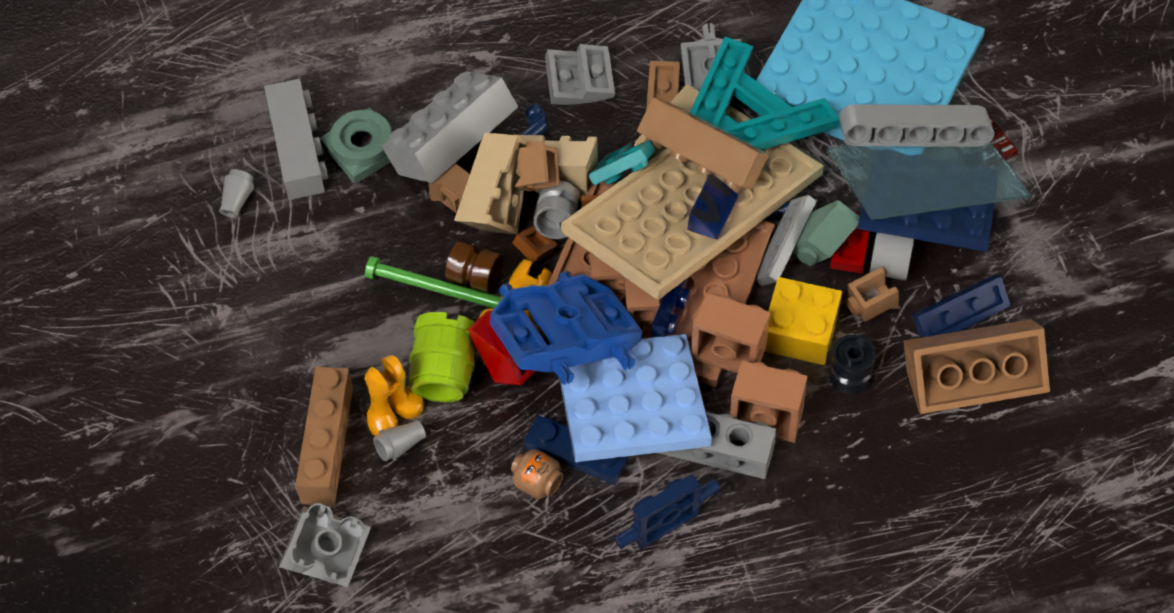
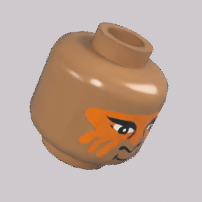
[511,449,563,499]

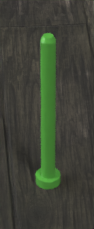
[365,256,502,308]

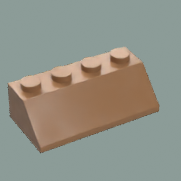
[903,319,1050,414]

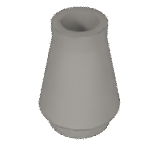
[219,169,254,218]
[373,420,426,461]

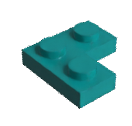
[588,140,655,185]

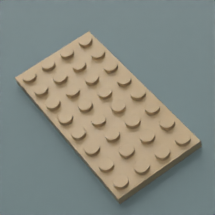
[561,105,824,300]

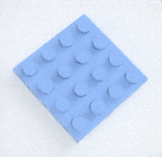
[560,334,712,462]

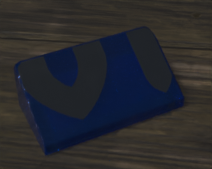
[687,174,738,240]

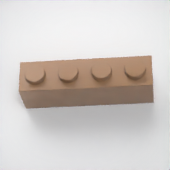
[637,97,769,191]
[295,367,353,506]

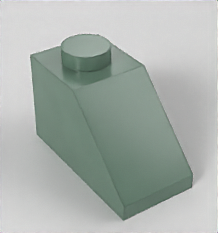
[792,200,860,266]

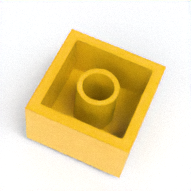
[764,277,842,366]

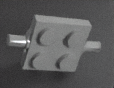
[681,23,745,91]

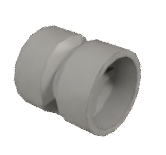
[534,180,580,239]

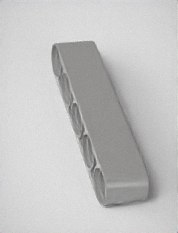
[839,104,994,147]

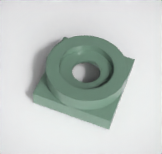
[320,108,392,184]

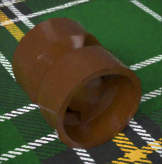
[445,241,503,294]

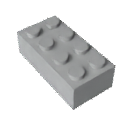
[381,72,518,183]

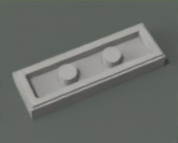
[756,195,817,286]

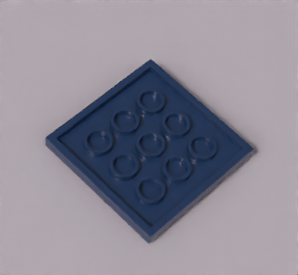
[858,150,999,252]

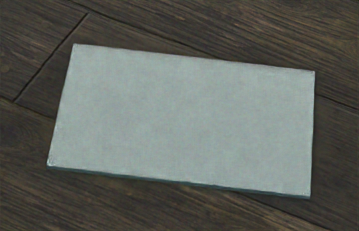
[827,141,1030,220]

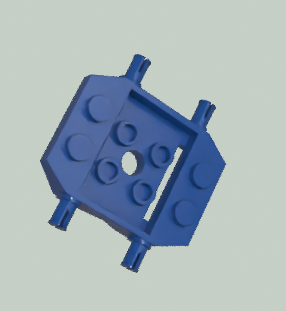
[490,271,642,385]

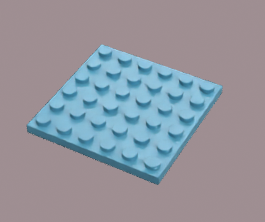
[756,0,985,158]

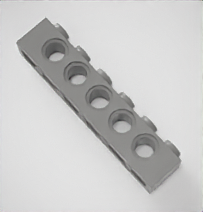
[659,412,776,479]

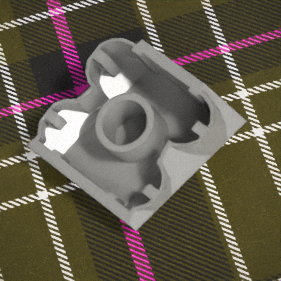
[279,503,371,587]

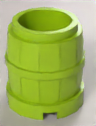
[409,312,475,403]

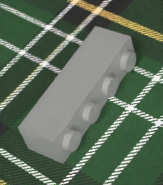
[264,79,328,200]

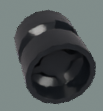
[829,334,876,395]

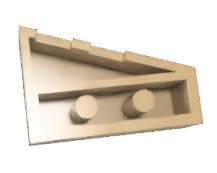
[454,133,530,235]
[518,135,598,201]

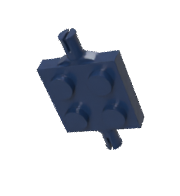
[614,474,720,550]

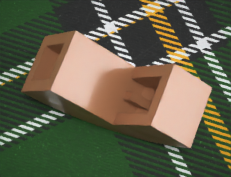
[590,255,660,325]

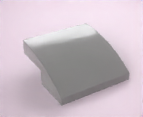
[545,44,615,105]

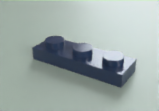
[912,275,1011,338]
[524,415,629,485]

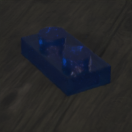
[652,279,691,338]

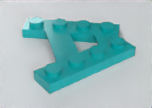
[689,37,839,150]

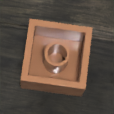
[691,292,770,374]
[730,361,808,443]

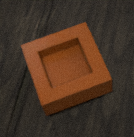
[512,225,558,264]

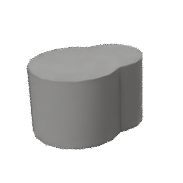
[870,232,914,281]

